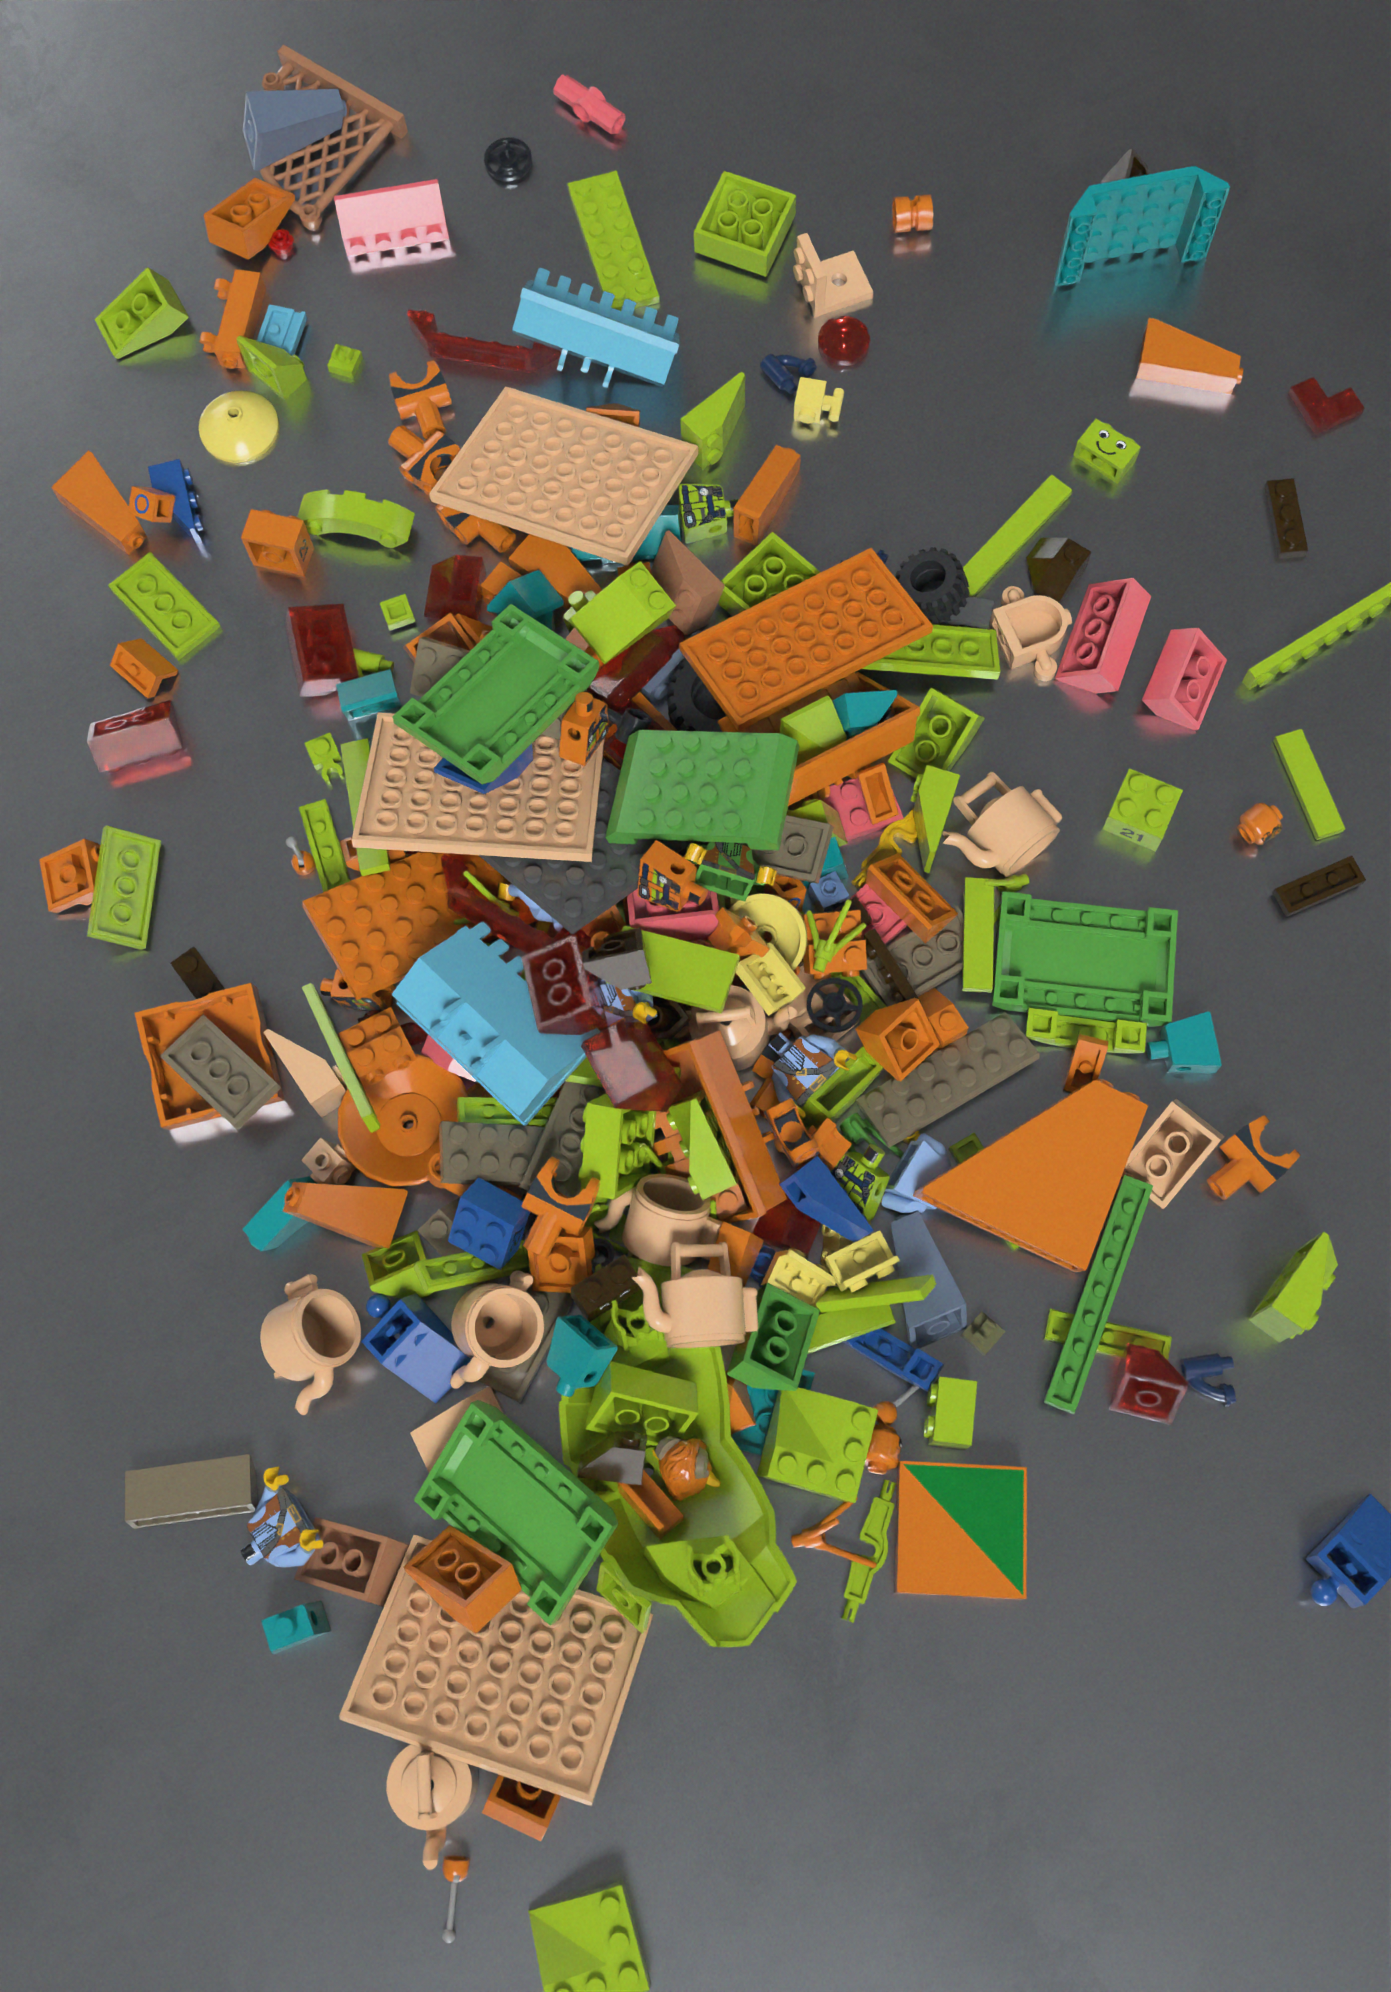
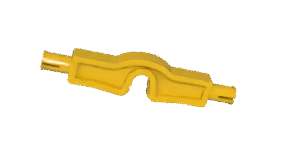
[851,808,918,890]

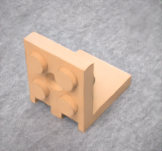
[793,233,873,318]

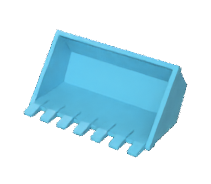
[512,268,680,388]
[392,922,601,1126]

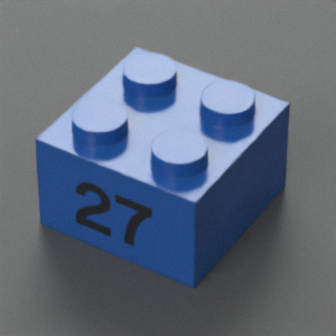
[448,1177,530,1270]

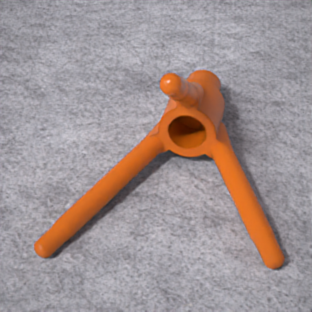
[791,1498,877,1568]

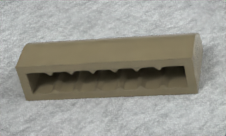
[125,1454,258,1529]

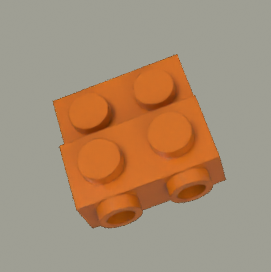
[39,838,100,913]
[801,909,867,979]
[337,1007,417,1086]
[525,1227,595,1293]

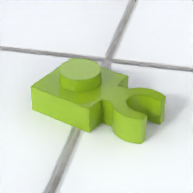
[304,732,345,785]

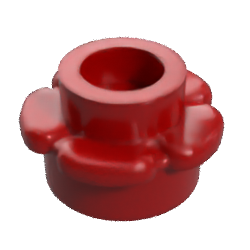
[269,229,294,255]

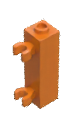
[199,269,266,369]

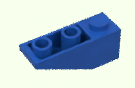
[148,459,204,543]
[779,1156,873,1243]

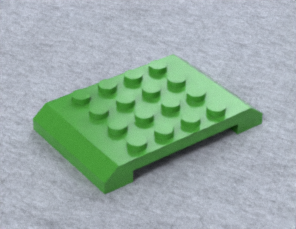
[392,604,599,784]
[605,730,799,850]
[992,891,1178,1027]
[414,1400,619,1626]

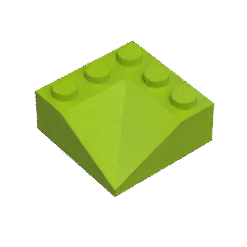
[694,171,796,277]
[718,532,821,616]
[578,1089,658,1200]
[666,1090,740,1200]
[1248,1231,1338,1342]
[756,1387,878,1503]
[528,1880,651,1992]

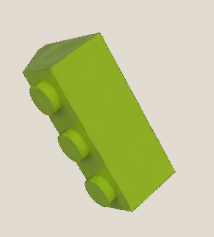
[585,1361,699,1446]

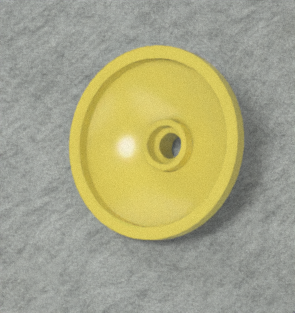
[199,390,279,463]
[729,893,807,973]

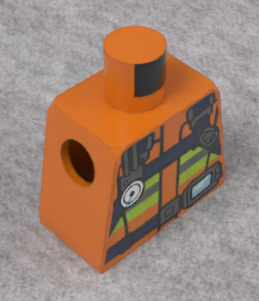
[559,692,609,766]
[637,840,708,911]
[320,969,396,1013]

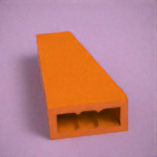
[1136,317,1244,394]
[734,445,801,546]
[51,450,147,555]
[509,534,602,610]
[283,1182,408,1249]
[707,1222,764,1288]

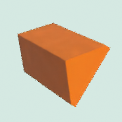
[866,853,958,944]

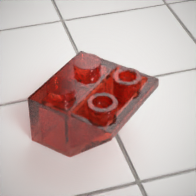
[424,555,486,621]
[752,1193,822,1260]

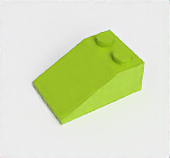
[95,267,189,359]
[680,371,745,470]
[569,561,676,665]
[888,688,985,778]
[910,765,960,873]

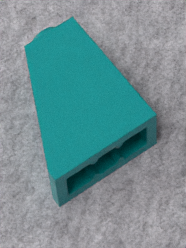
[242,1176,318,1252]

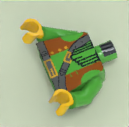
[684,842,777,901]

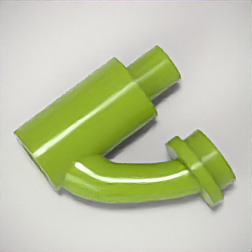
[347,648,394,679]

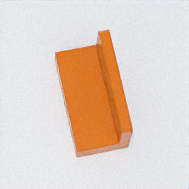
[110,638,178,699]
[617,1469,684,1540]

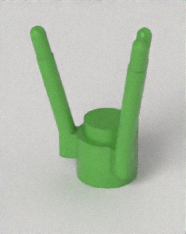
[839,1113,904,1158]

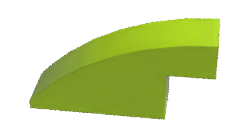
[784,1046,883,1156]

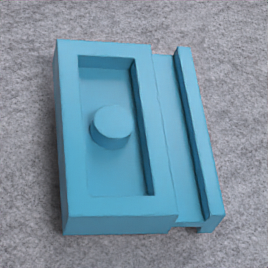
[256,304,307,356]

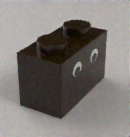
[571,1255,641,1322]

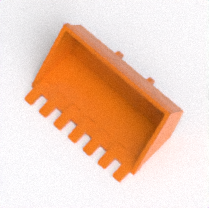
[718,672,920,806]
[635,1030,787,1223]

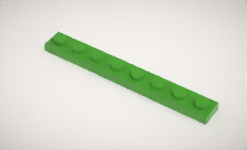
[1044,1175,1153,1414]

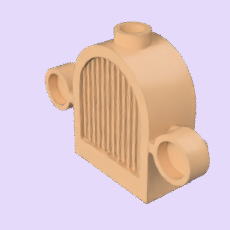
[990,586,1072,681]

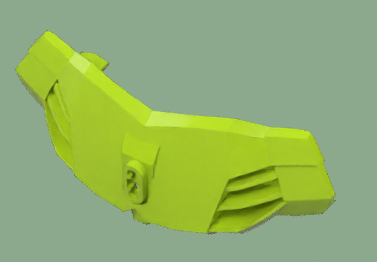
[559,1257,797,1647]

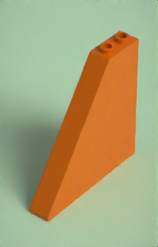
[913,1079,1148,1273]

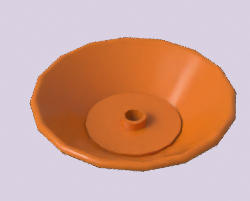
[338,1054,470,1186]

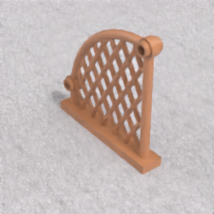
[260,44,408,230]

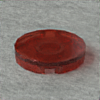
[818,316,870,366]

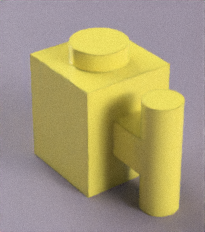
[794,377,844,424]

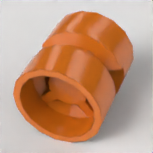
[892,194,933,233]

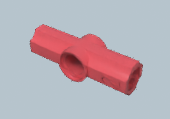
[553,74,626,135]

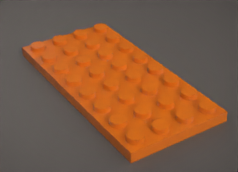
[679,548,933,732]
[302,852,537,1000]

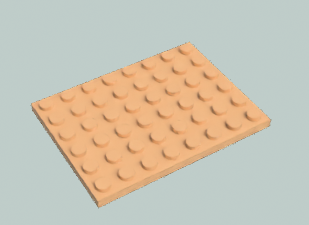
[429,386,699,566]
[352,713,605,862]
[339,1535,653,1806]

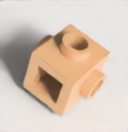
[301,1138,356,1185]

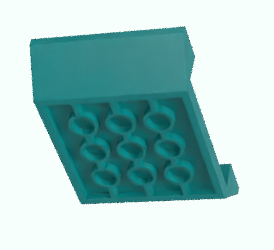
[1053,166,1230,286]

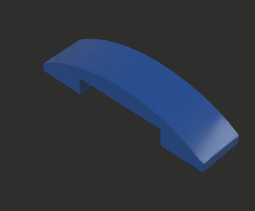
[843,1328,944,1391]

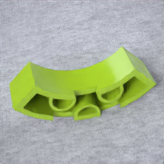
[297,489,415,548]

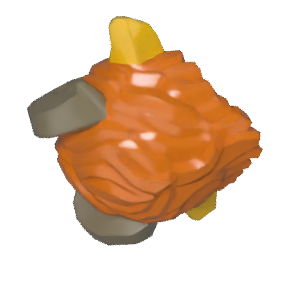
[652,1436,721,1501]

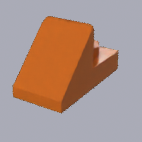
[1064,1034,1108,1092]

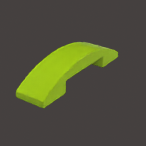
[1025,1008,1147,1053]

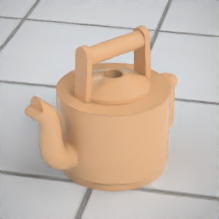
[942,772,1063,877]
[674,985,797,1071]
[594,1174,722,1267]
[632,1242,759,1348]
[450,1270,544,1389]
[260,1274,361,1415]
[386,1744,479,1870]

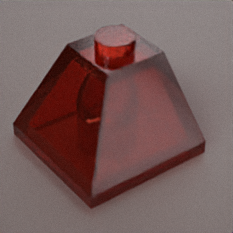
[1110,1343,1188,1425]

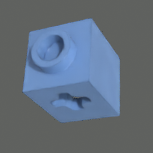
[808,871,849,913]

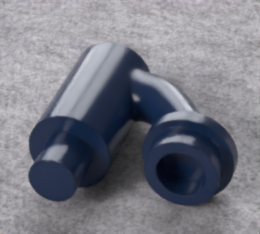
[760,354,817,394]
[1180,1353,1236,1407]

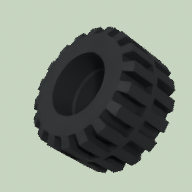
[895,547,970,625]

